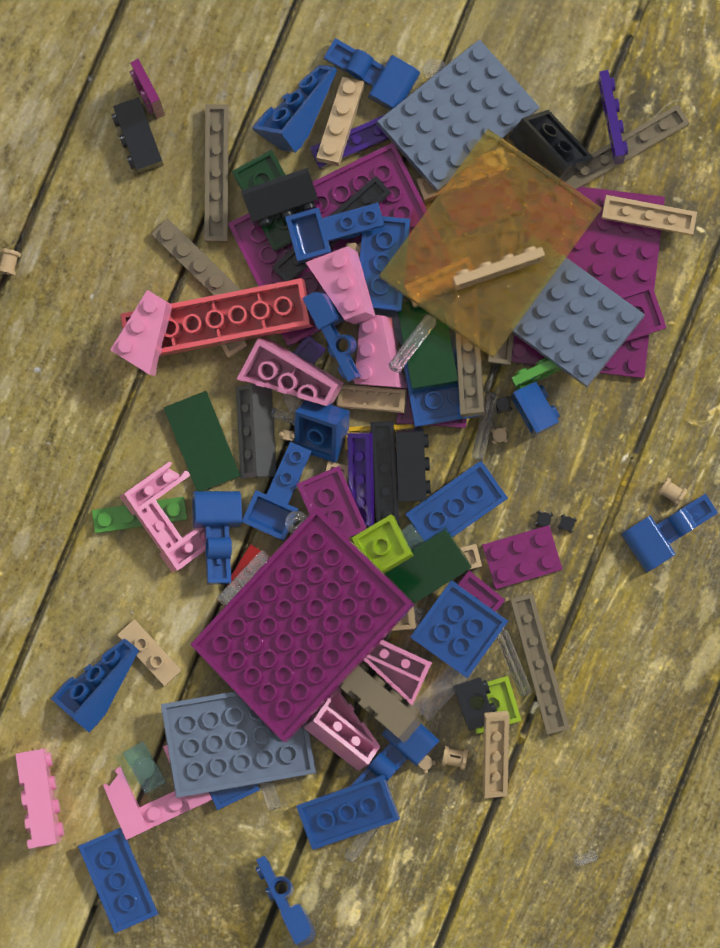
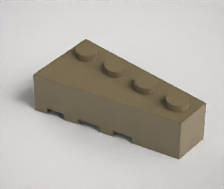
[339,662,423,743]

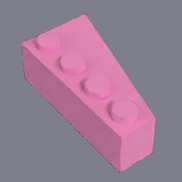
[237,336,344,406]
[16,748,65,849]

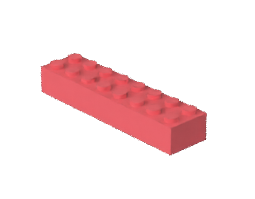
[120,278,314,357]

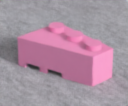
[306,246,376,324]
[111,290,172,377]
[354,315,407,388]
[364,640,432,705]
[303,687,380,771]

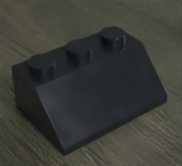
[509,110,594,186]
[241,168,320,228]

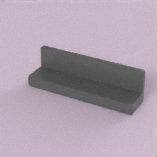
[236,384,276,479]

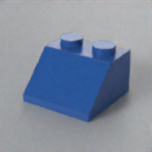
[511,382,560,438]
[294,400,350,462]

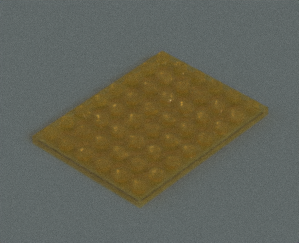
[379,129,602,358]

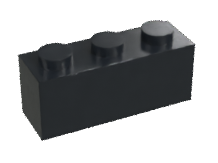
[111,97,164,175]
[395,428,431,502]

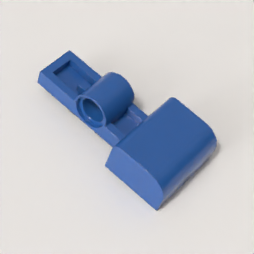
[324,38,420,111]
[285,203,385,263]
[302,292,361,381]
[242,442,312,541]
[192,491,242,585]
[621,493,718,573]
[351,723,440,786]
[255,856,316,948]

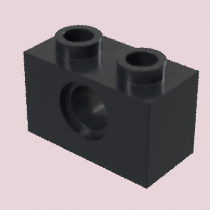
[453,677,497,731]

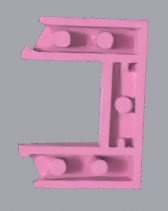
[119,462,205,573]
[103,745,212,840]

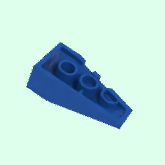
[252,65,337,153]
[51,638,139,733]

